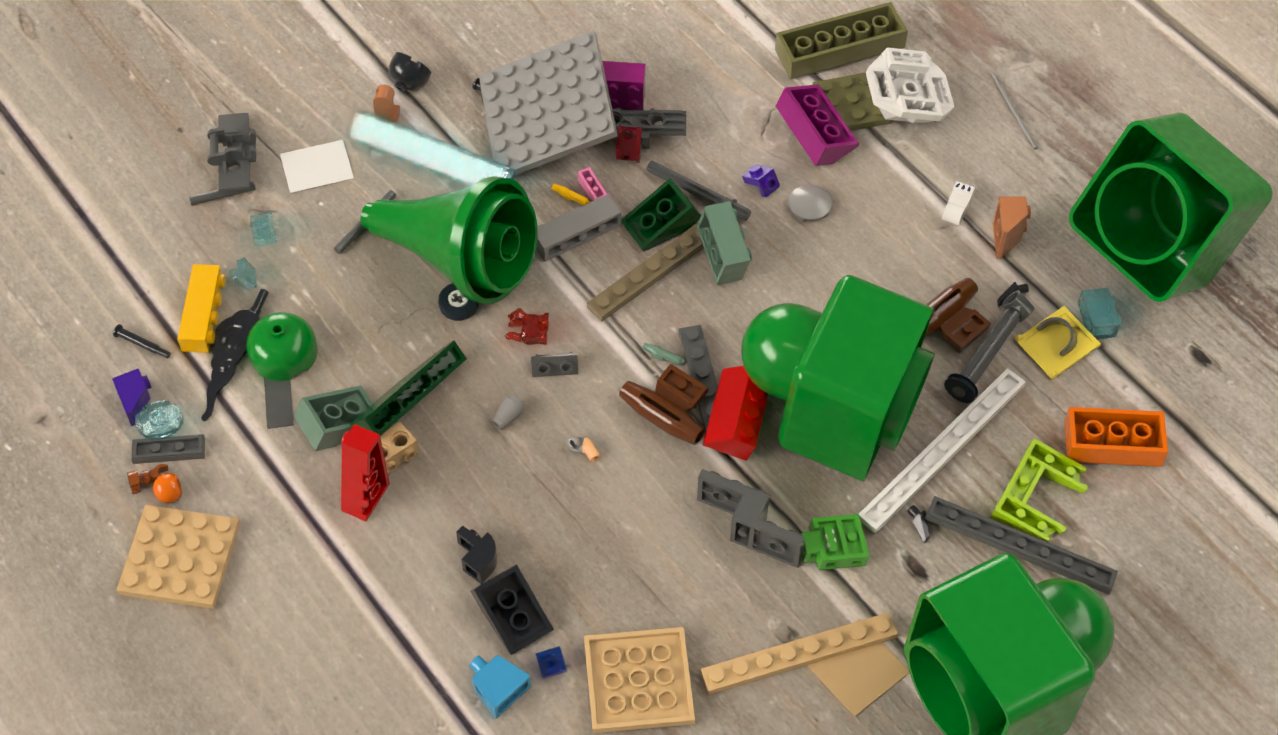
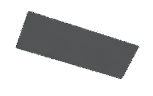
[264,378,294,429]

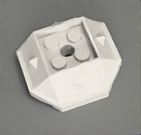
[866,47,954,124]

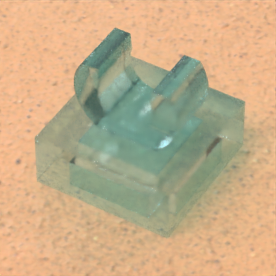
[229,257,257,289]

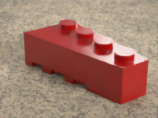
[341,424,390,522]

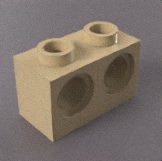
[380,422,419,474]

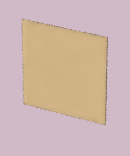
[807,619,910,717]

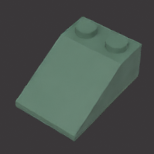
[294,385,373,451]

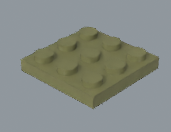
[812,72,891,131]

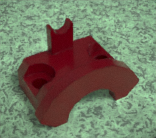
[615,126,642,163]

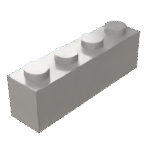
[536,195,622,262]

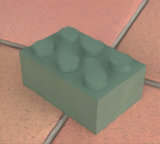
[697,201,752,285]

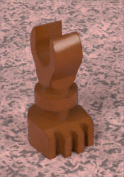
[127,464,168,494]

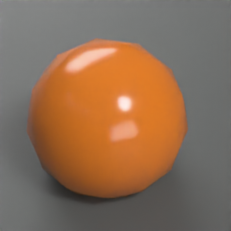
[153,473,182,503]

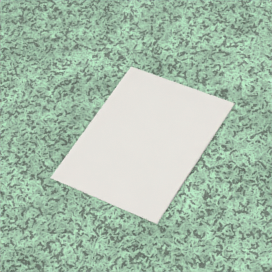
[280,140,354,193]

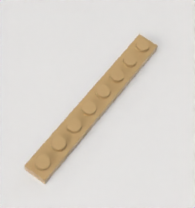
[700,612,898,695]

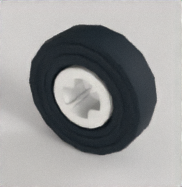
[438,283,479,321]

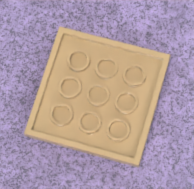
[116,505,240,609]
[584,627,695,733]

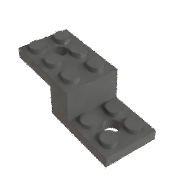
[697,469,804,568]

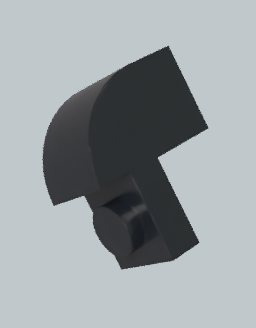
[456,525,497,584]

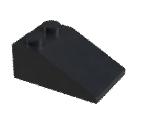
[470,565,554,655]

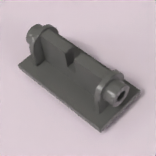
[531,352,578,377]

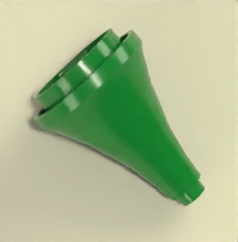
[361,176,538,304]

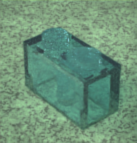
[1078,288,1122,340]

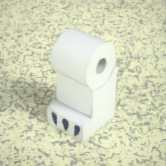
[942,181,975,226]

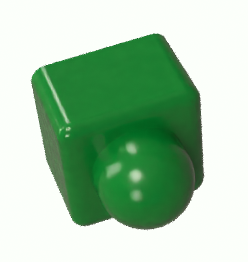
[1069,112,1273,302]
[741,275,935,482]
[904,553,1114,735]

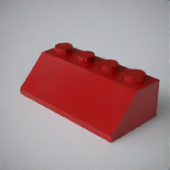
[703,366,768,461]

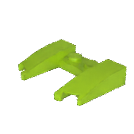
[989,438,1087,542]

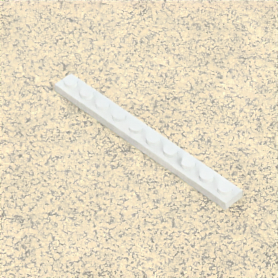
[859,368,1026,534]

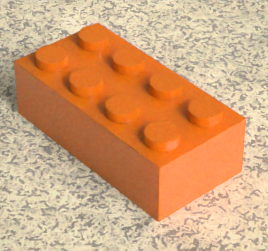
[1064,407,1168,467]

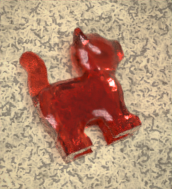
[505,308,549,345]

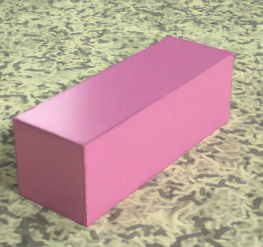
[578,167,607,202]

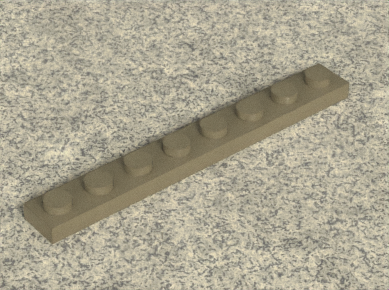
[587,223,704,322]

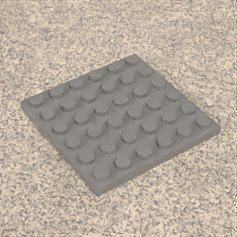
[479,30,618,178]

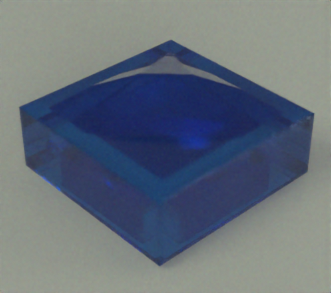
[536,646,568,679]

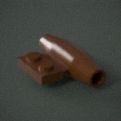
[925,278,991,353]
[619,364,709,445]

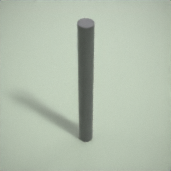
[334,190,396,254]

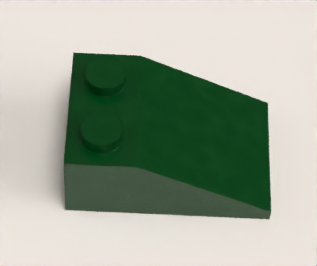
[621,178,701,251]

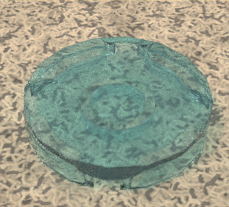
[135,400,183,440]

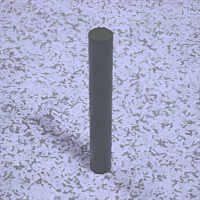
[189,181,256,205]

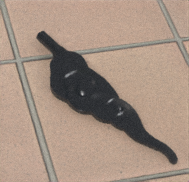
[201,289,269,421]

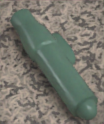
[643,342,685,365]

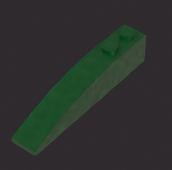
[350,340,467,436]

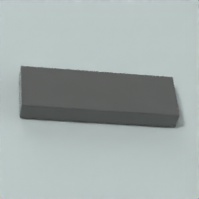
[131,434,205,464]

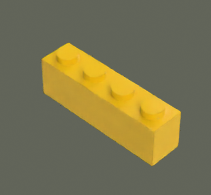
[177,264,226,353]

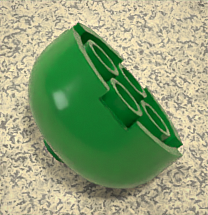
[246,312,318,381]

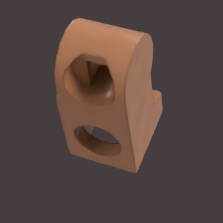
[373,85,400,125]

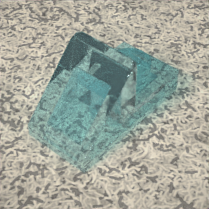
[250,212,277,246]

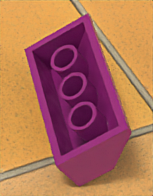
[775,84,859,166]

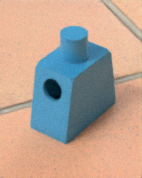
[469,655,531,719]

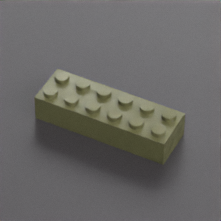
[775,2,908,79]

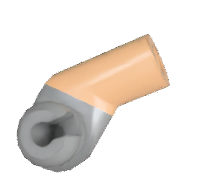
[567,436,601,462]

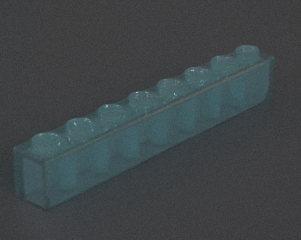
[349,111,516,186]

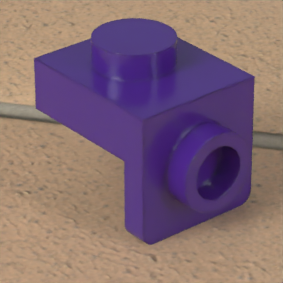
[742,164,780,197]

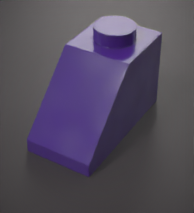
[112,368,152,426]

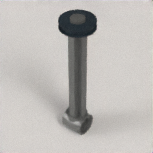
[944,290,1034,403]

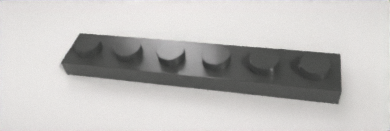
[678,325,718,433]

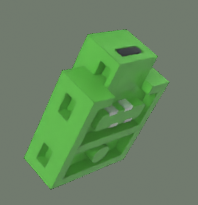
[801,514,870,570]

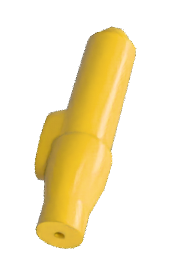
[551,183,591,206]

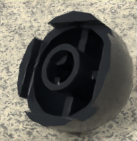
[389,52,432,92]

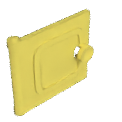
[1015,306,1101,380]

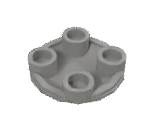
[788,185,832,222]

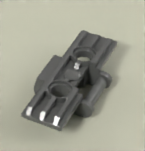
[612,108,686,149]
[207,113,257,192]

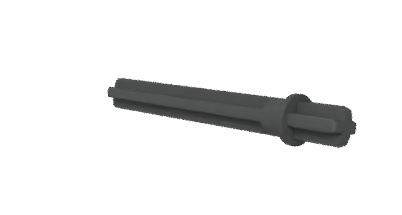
[647,161,751,221]

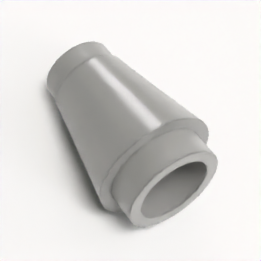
[492,394,525,430]

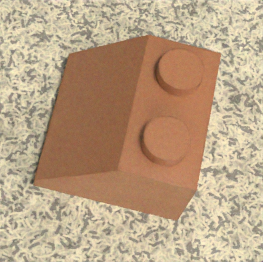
[992,196,1031,259]

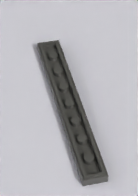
[925,496,1118,595]

